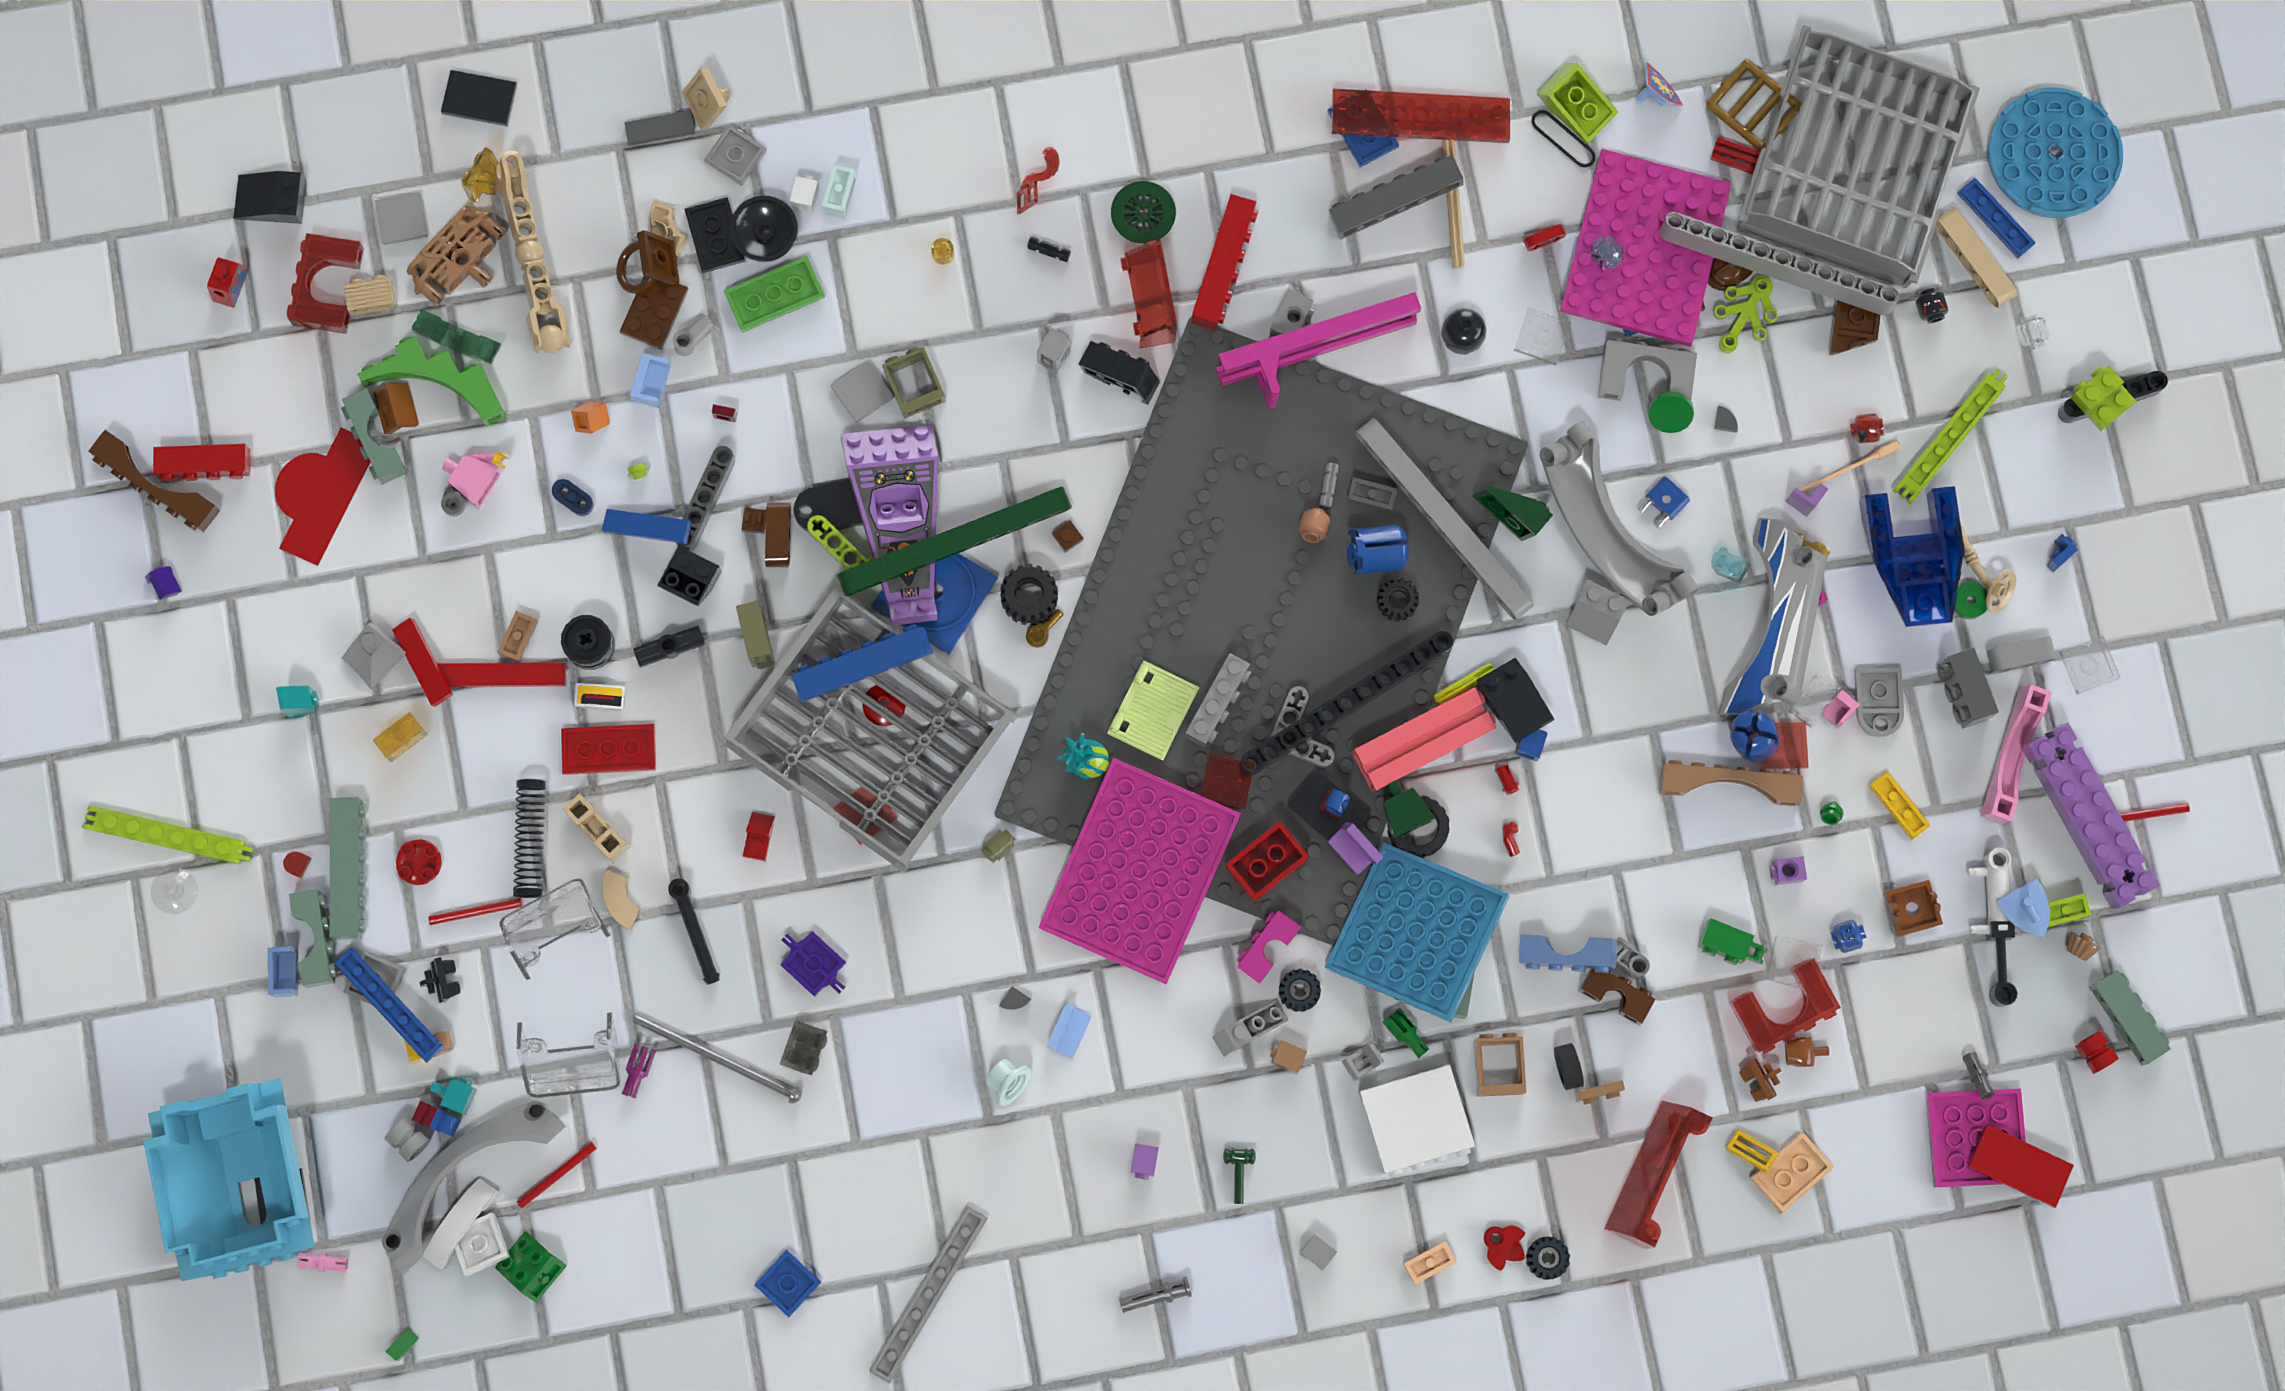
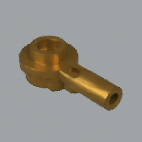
[1026,609,1064,648]

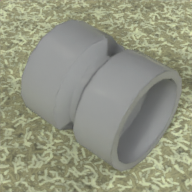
[384,1117,430,1162]

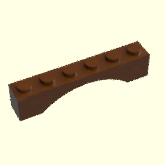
[88,430,220,532]

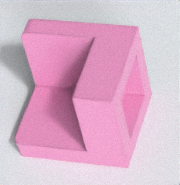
[1821,690,1860,729]

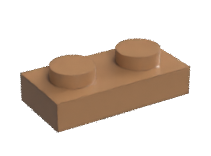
[497,611,538,662]
[1574,1080,1625,1105]

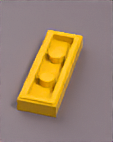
[1868,771,1931,840]

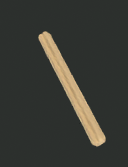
[1442,139,1465,269]

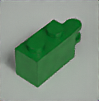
[1697,918,1768,965]

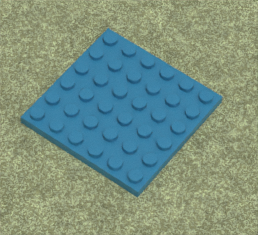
[1325,842,1510,1023]

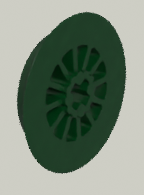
[1111,181,1176,244]

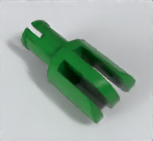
[1382,1008,1430,1059]

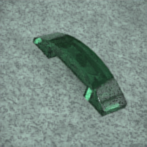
[411,309,501,365]

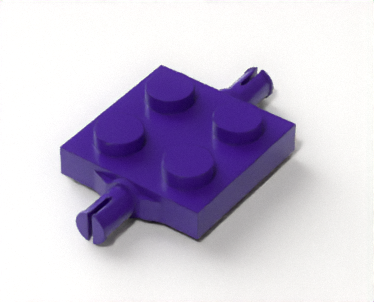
[780,931,846,997]

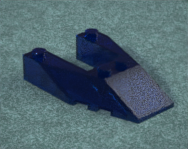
[1859,486,1965,627]

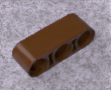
[765,502,791,567]

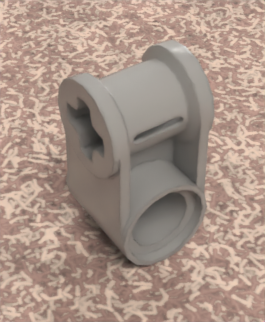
[1616,937,1650,979]

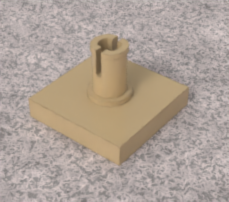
[681,67,730,130]

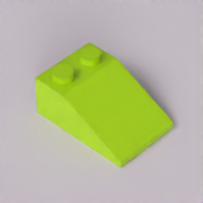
[1537,63,1619,144]

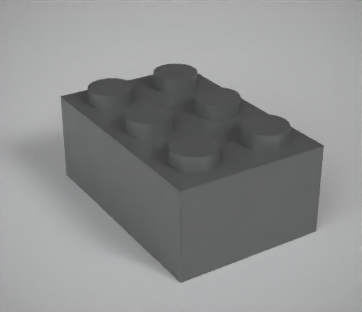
[1937,648,1999,729]

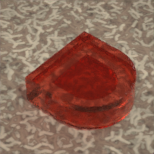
[283,851,312,879]

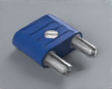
[1637,476,1690,529]

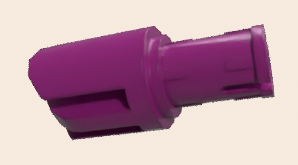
[621,1043,656,1098]

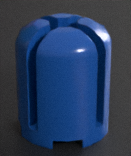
[1347,525,1409,574]
[1730,710,1780,762]

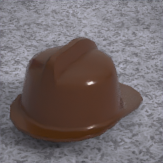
[1707,258,1753,291]

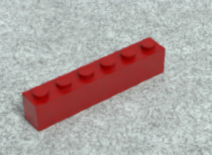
[1191,194,1259,331]

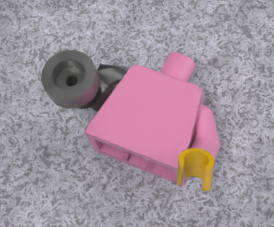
[441,452,509,517]

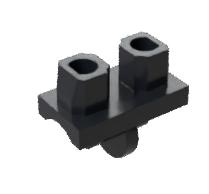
[419,957,461,1003]

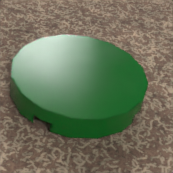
[1648,391,1694,433]

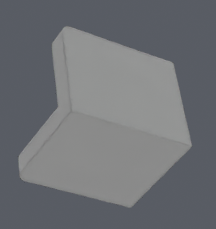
[1299,1234,1337,1270]

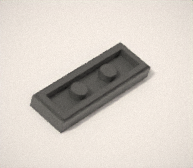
[624,110,695,146]

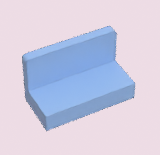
[1047,1003,1091,1058]

